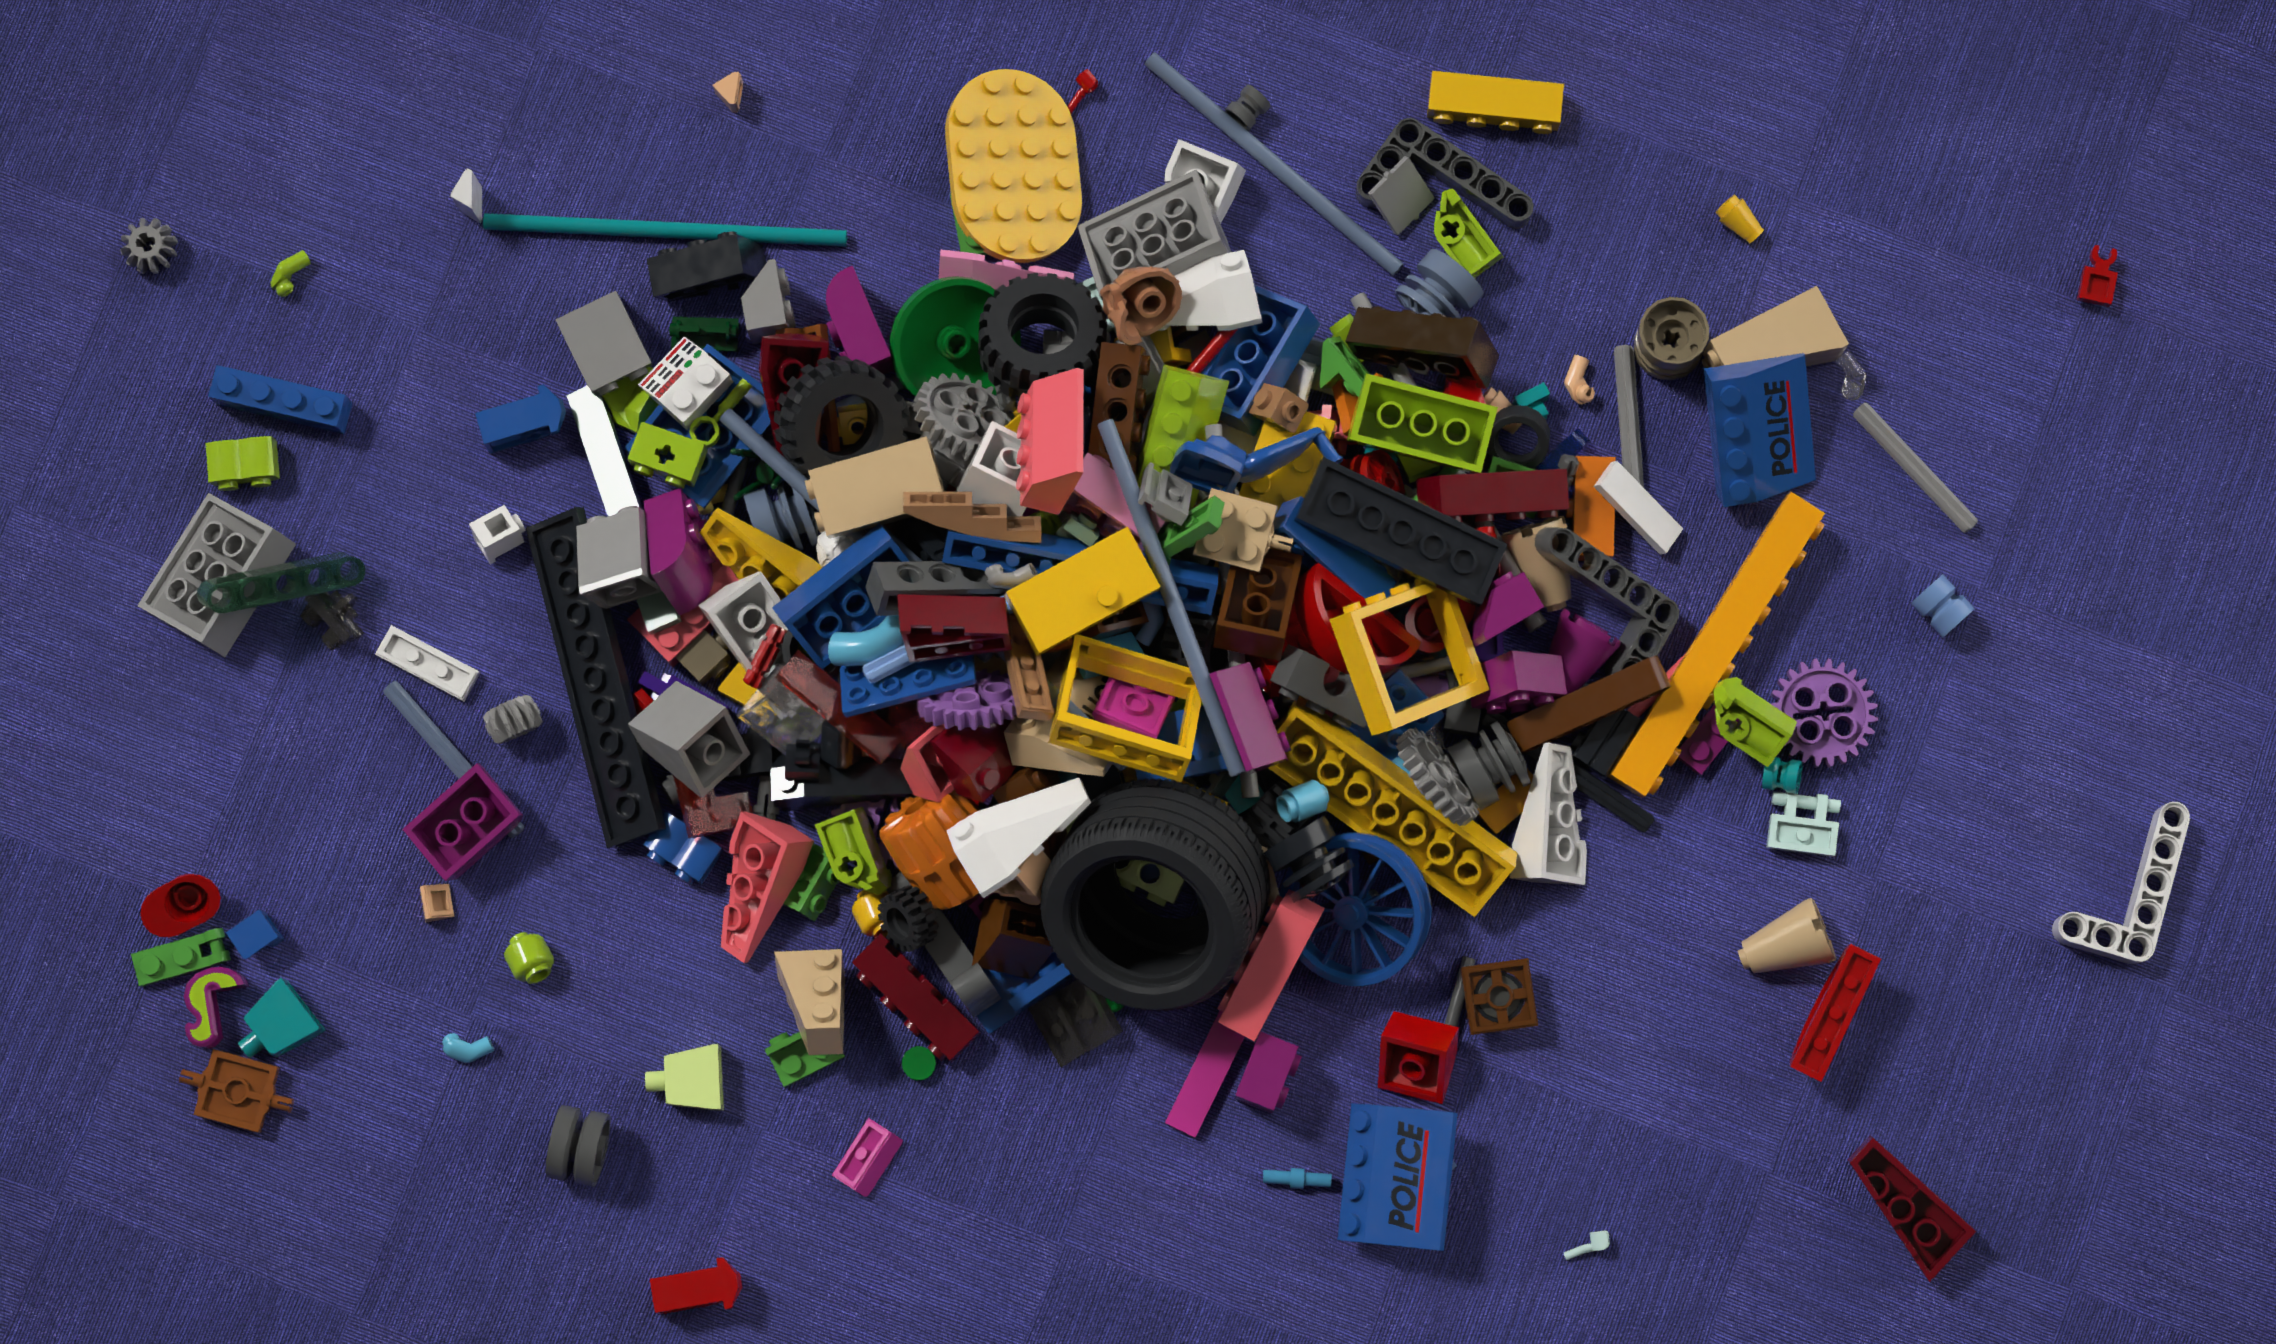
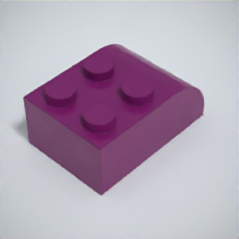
[826,265,894,374]
[644,488,715,615]
[402,763,523,881]

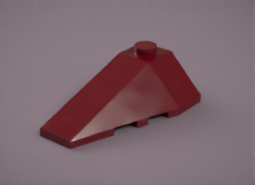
[759,333,829,463]
[930,715,1017,802]

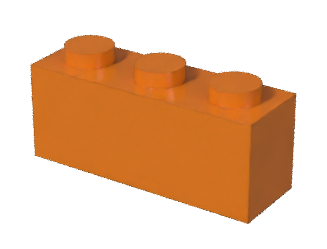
[1565,456,1616,561]

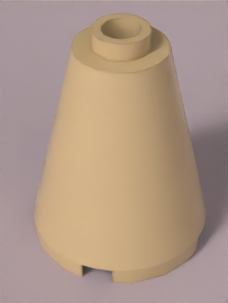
[1501,516,1572,612]
[1738,898,1837,973]

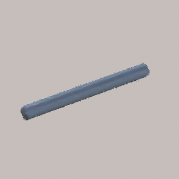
[383,681,524,838]

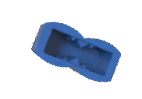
[643,812,724,885]

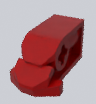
[650,1257,743,1315]

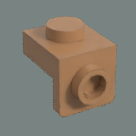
[1248,383,1309,433]

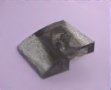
[1028,979,1123,1067]

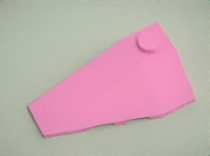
[939,249,1075,290]

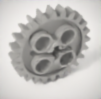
[912,373,1015,460]
[1396,728,1479,826]

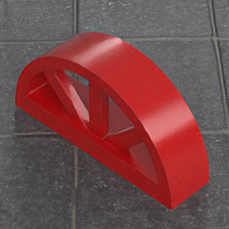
[1295,563,1422,675]
[1789,944,1881,1082]

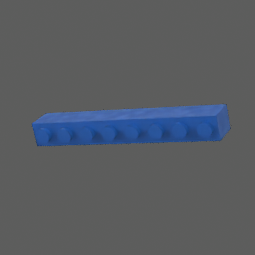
[942,529,1219,615]

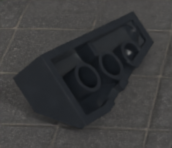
[771,741,913,811]

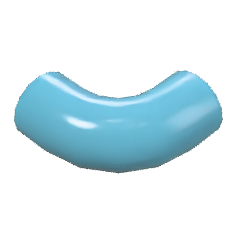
[828,615,904,666]

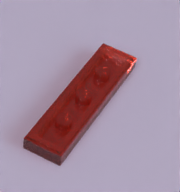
[775,650,904,765]

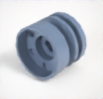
[1394,249,1484,319]
[744,483,818,551]

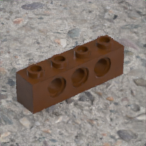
[1088,342,1151,476]

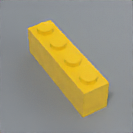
[1427,71,1564,134]

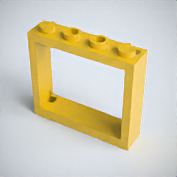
[1329,579,1490,736]
[1048,634,1201,782]

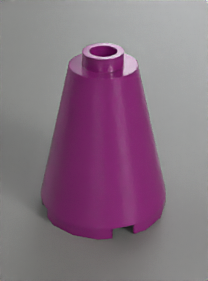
[1548,608,1622,700]

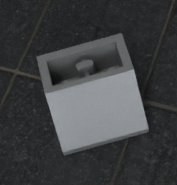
[741,259,796,345]

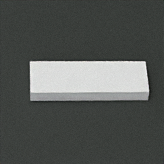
[1593,461,1683,554]
[375,625,480,702]

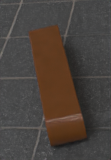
[1506,655,1671,754]

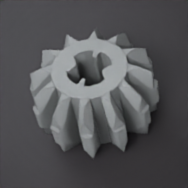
[120,218,178,274]
[483,695,543,744]

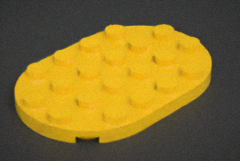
[945,69,1082,263]

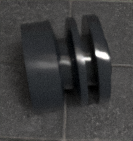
[1264,816,1355,903]

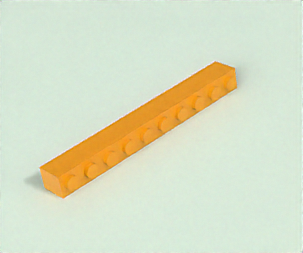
[1607,492,1825,798]

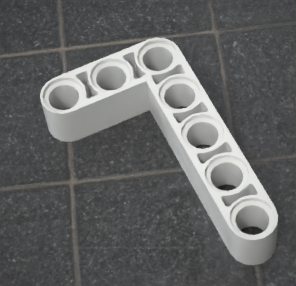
[2052,802,2190,964]

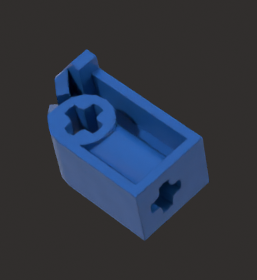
[475,384,566,454]

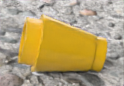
[1715,194,1764,244]

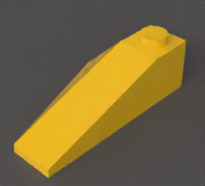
[699,508,822,600]

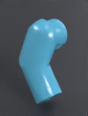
[442,1033,495,1063]

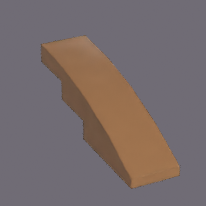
[903,492,1041,543]

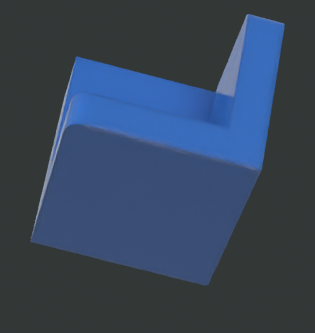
[226,909,285,960]

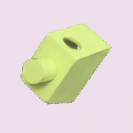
[645,1044,724,1111]

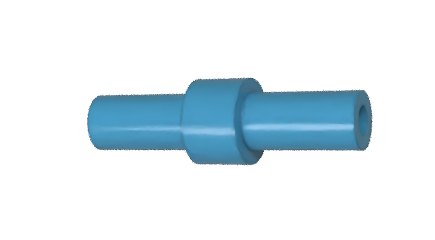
[1263,1168,1332,1189]

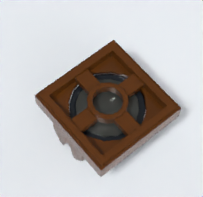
[1460,958,1538,1035]

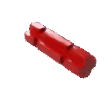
[743,624,787,689]

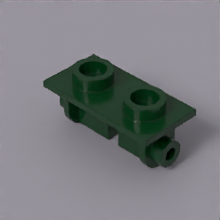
[669,317,739,352]

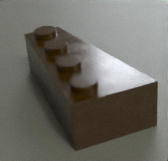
[1346,306,1500,390]

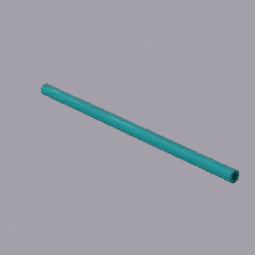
[483,213,847,247]

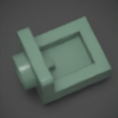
[1054,510,1100,547]

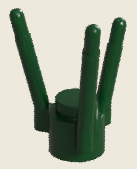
[730,448,784,501]

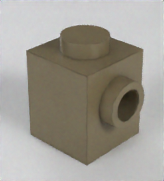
[676,630,731,686]

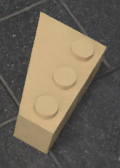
[774,949,845,1055]

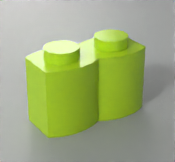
[205,436,280,491]

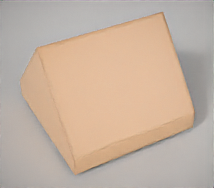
[712,72,744,113]
[420,884,455,923]

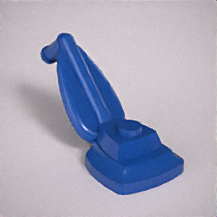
[1170,427,1343,493]

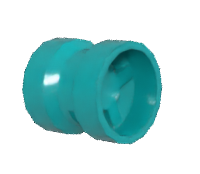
[1762,757,1803,794]

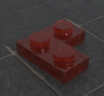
[673,775,753,839]

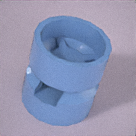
[1910,574,1975,638]

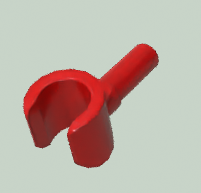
[1067,69,1098,114]

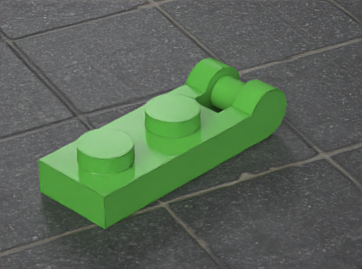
[1157,495,1225,565]
[131,928,231,987]

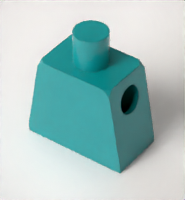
[238,978,326,1059]

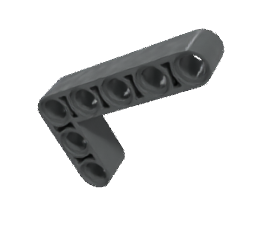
[1356,118,1533,229]
[1535,527,1679,677]
[887,871,1001,1018]

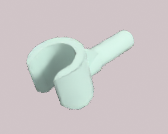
[1563,1231,1610,1260]

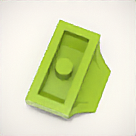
[602,367,659,434]

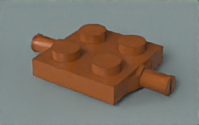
[179,1049,294,1133]

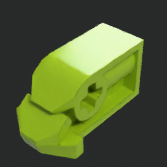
[1434,188,1504,278]
[1713,677,1797,767]
[815,807,892,895]

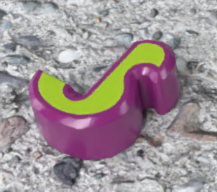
[184,967,250,1049]

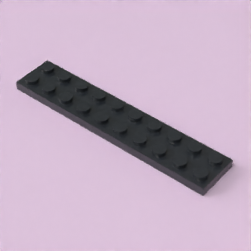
[526,507,666,848]

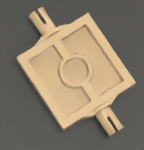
[1193,488,1294,573]

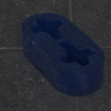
[1534,428,1590,470]

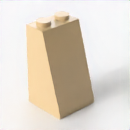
[1702,286,1849,368]
[805,436,945,539]

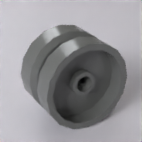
[545,1105,611,1187]

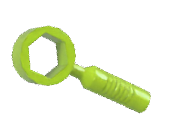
[689,378,752,448]

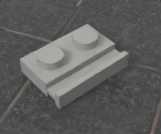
[1138,462,1193,526]

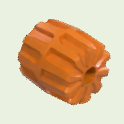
[879,789,981,910]

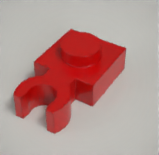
[2077,245,2118,307]

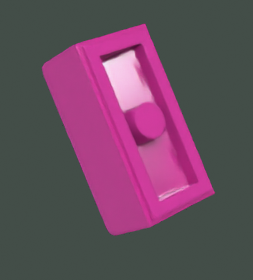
[832,1118,903,1197]

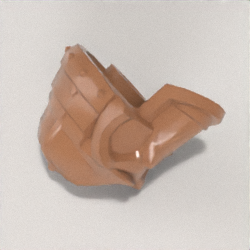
[1100,266,1182,345]

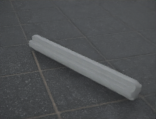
[1614,345,1644,488]
[1853,403,1978,533]

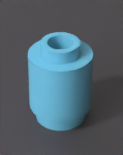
[1276,780,1329,823]

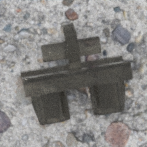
[300,590,364,650]

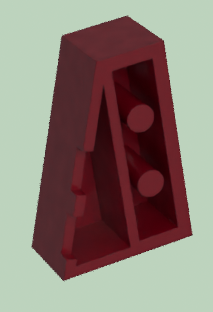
[897,594,1012,663]

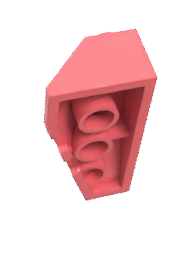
[720,811,814,963]

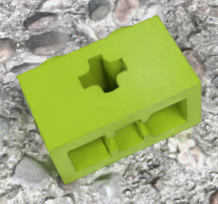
[627,422,708,489]

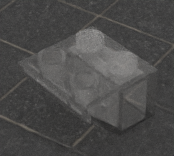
[737,663,839,756]

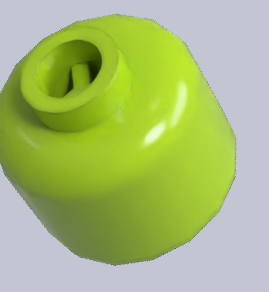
[504,932,554,984]

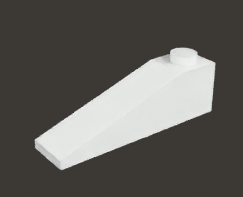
[698,571,809,719]
[947,777,1091,898]

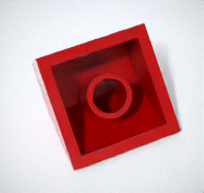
[1378,1011,1459,1104]

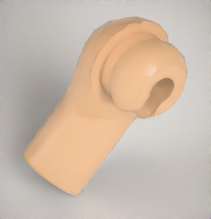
[1564,355,1595,404]

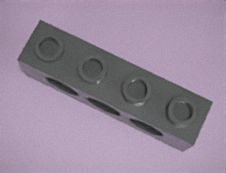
[866,561,1009,616]

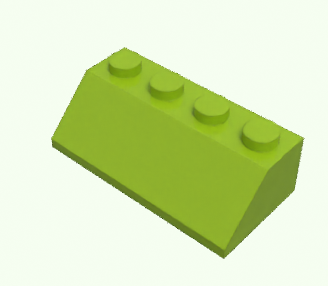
[1135,364,1229,511]
[1347,373,1498,474]

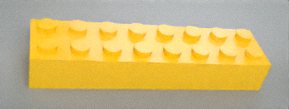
[1268,696,1518,917]

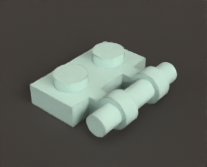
[1766,791,1841,857]

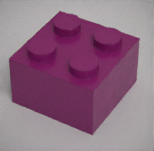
[1471,650,1567,716]
[1234,1031,1302,1113]

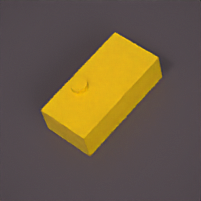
[1004,526,1161,656]

